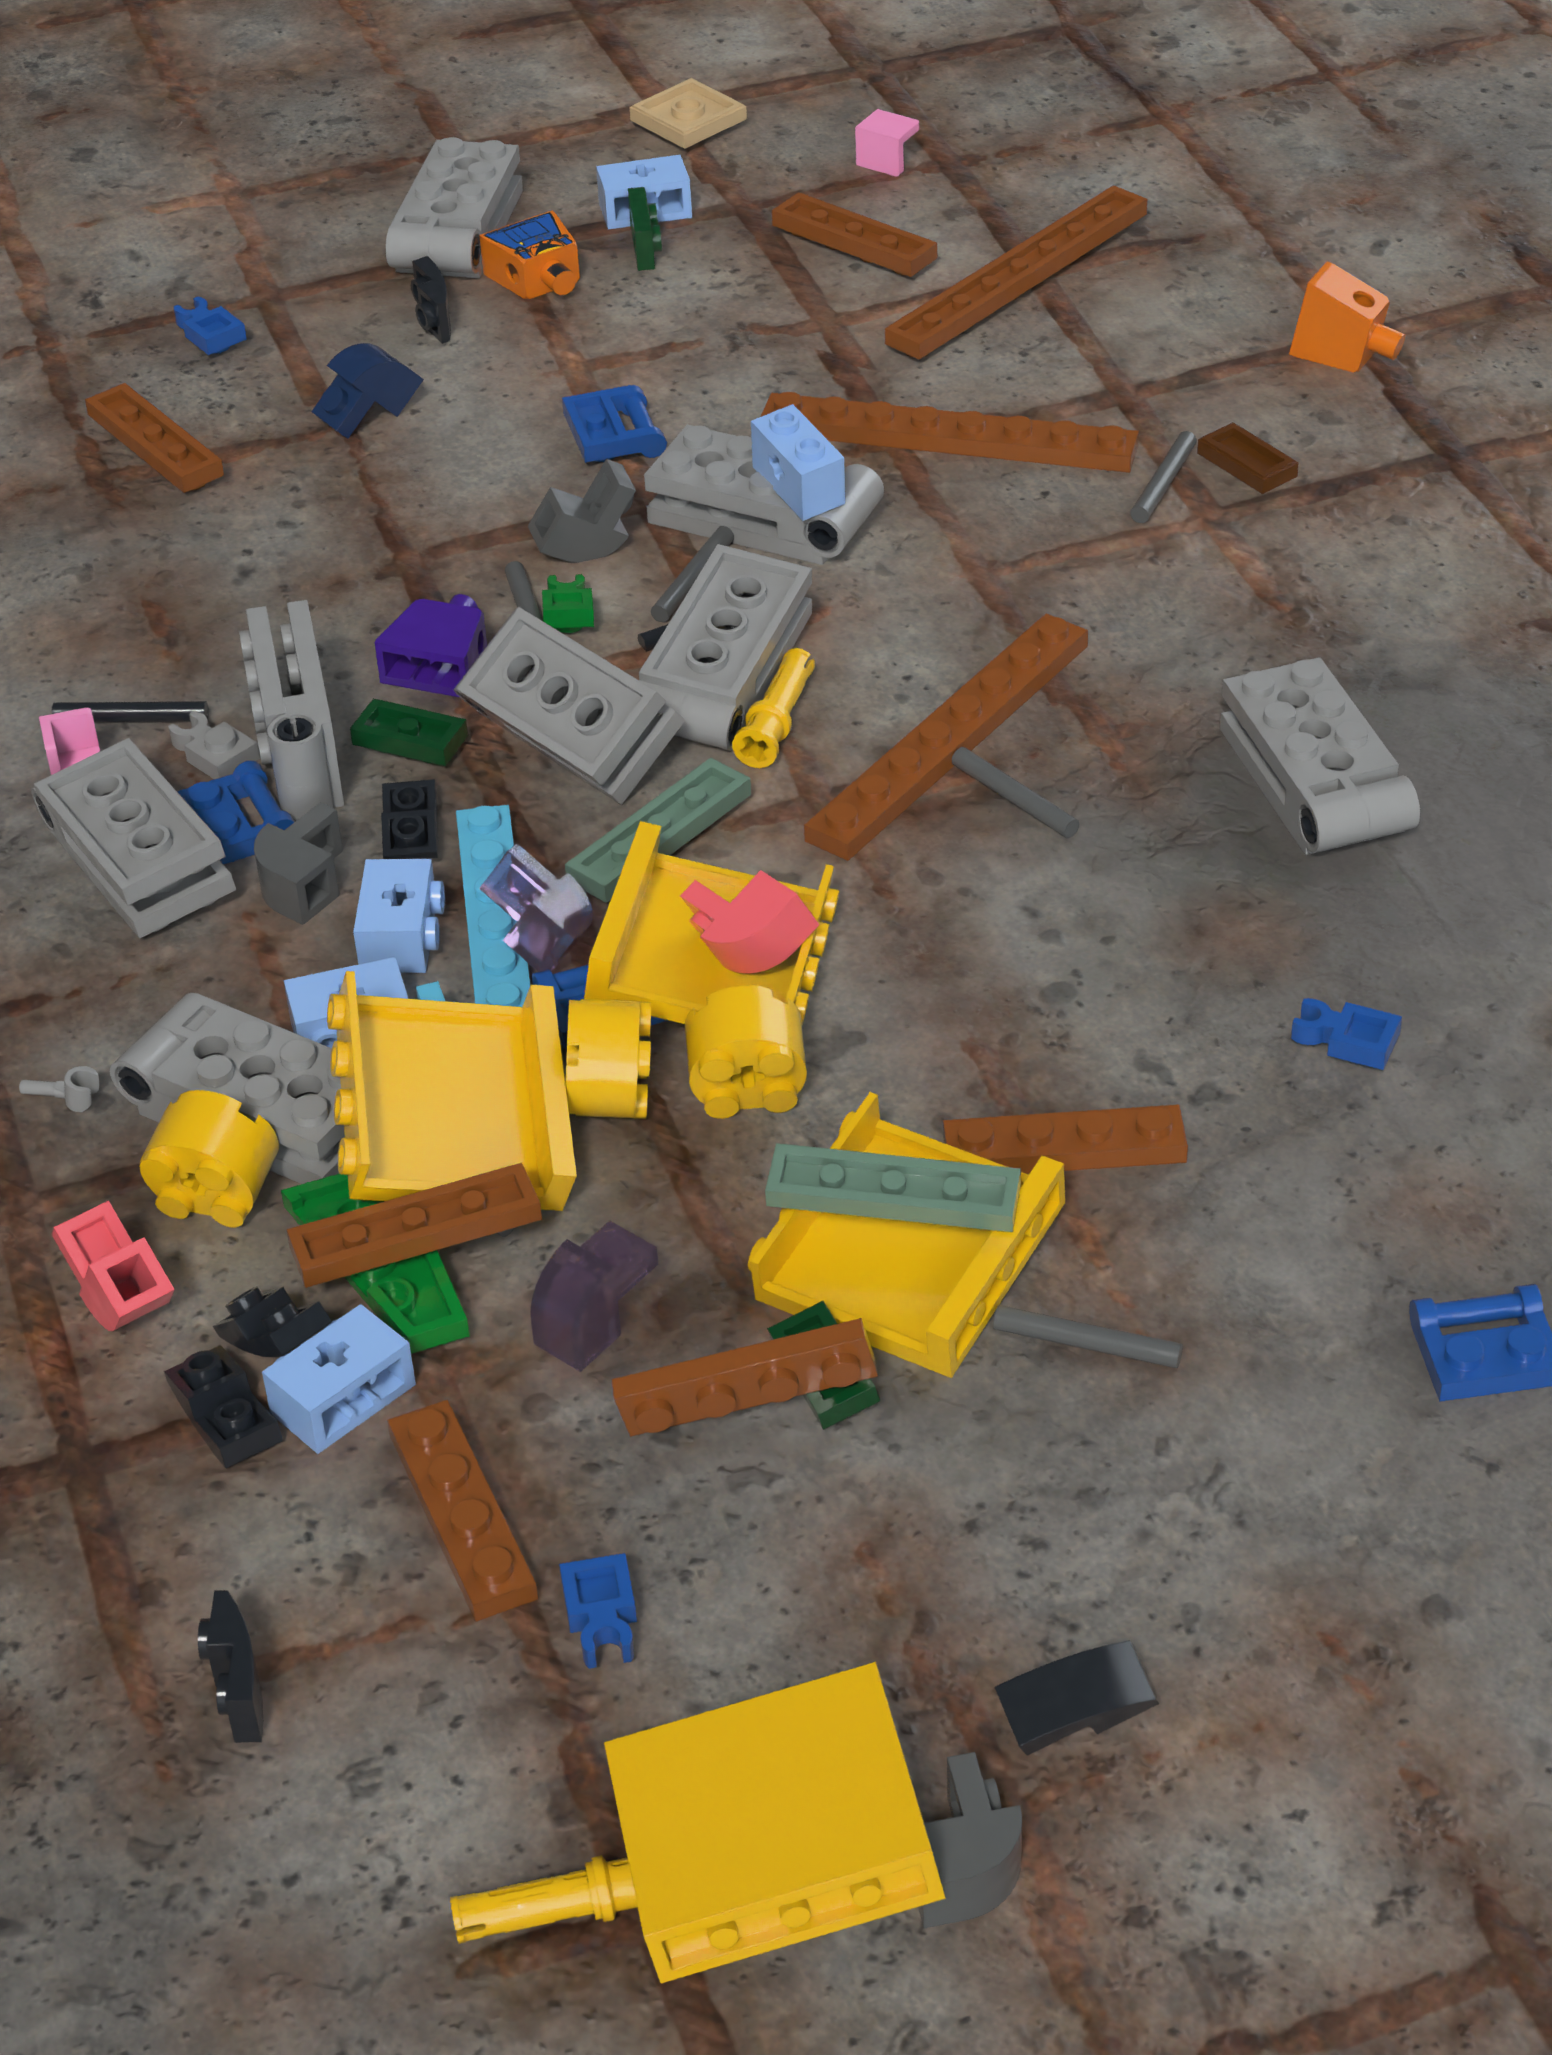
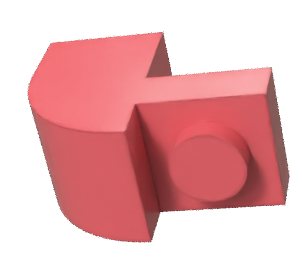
[680,870,820,973]
[52,1200,175,1331]

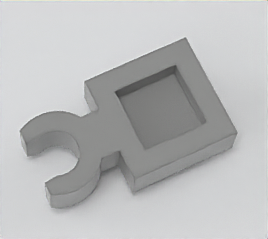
[168,711,260,780]

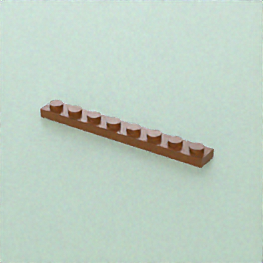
[885,185,1148,360]
[760,392,1139,473]
[804,613,1088,861]

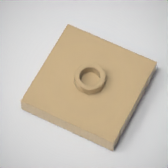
[630,78,747,149]

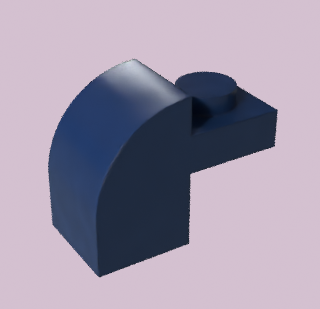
[311,343,424,439]

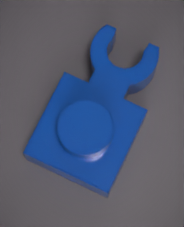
[173,297,247,355]
[1291,998,1402,1070]
[559,1553,637,1669]

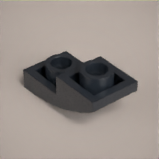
[411,256,451,344]
[381,779,438,859]
[213,1286,332,1357]
[164,1345,283,1468]
[198,1590,264,1743]
[994,1640,1159,1756]

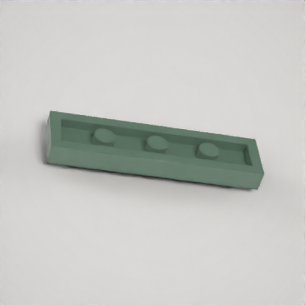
[565,758,751,903]
[765,1143,1021,1232]

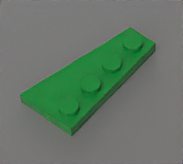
[281,1174,470,1354]

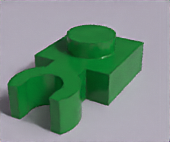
[542,574,594,633]

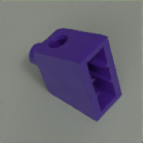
[374,594,487,697]

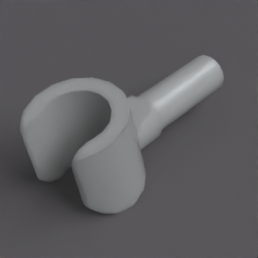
[19,1066,99,1112]

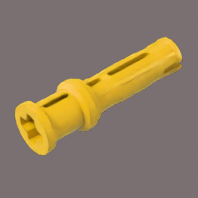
[732,648,815,769]
[450,1855,637,1944]

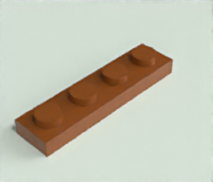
[772,192,938,277]
[85,383,224,493]
[943,1104,1188,1174]
[286,1163,542,1288]
[612,1318,878,1437]
[387,1399,538,1622]

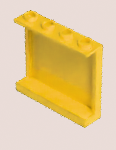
[584,821,840,1025]
[327,971,577,1211]
[748,1092,1065,1378]
[604,1662,946,1984]

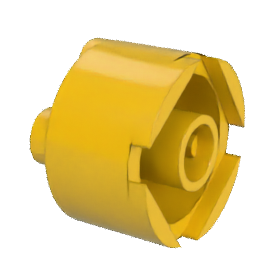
[685,985,807,1119]
[565,999,651,1119]
[139,1090,279,1228]

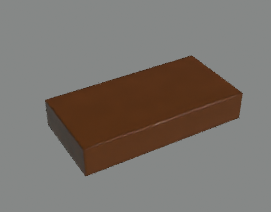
[1197,422,1299,494]

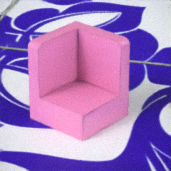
[855,109,919,177]
[39,708,100,775]

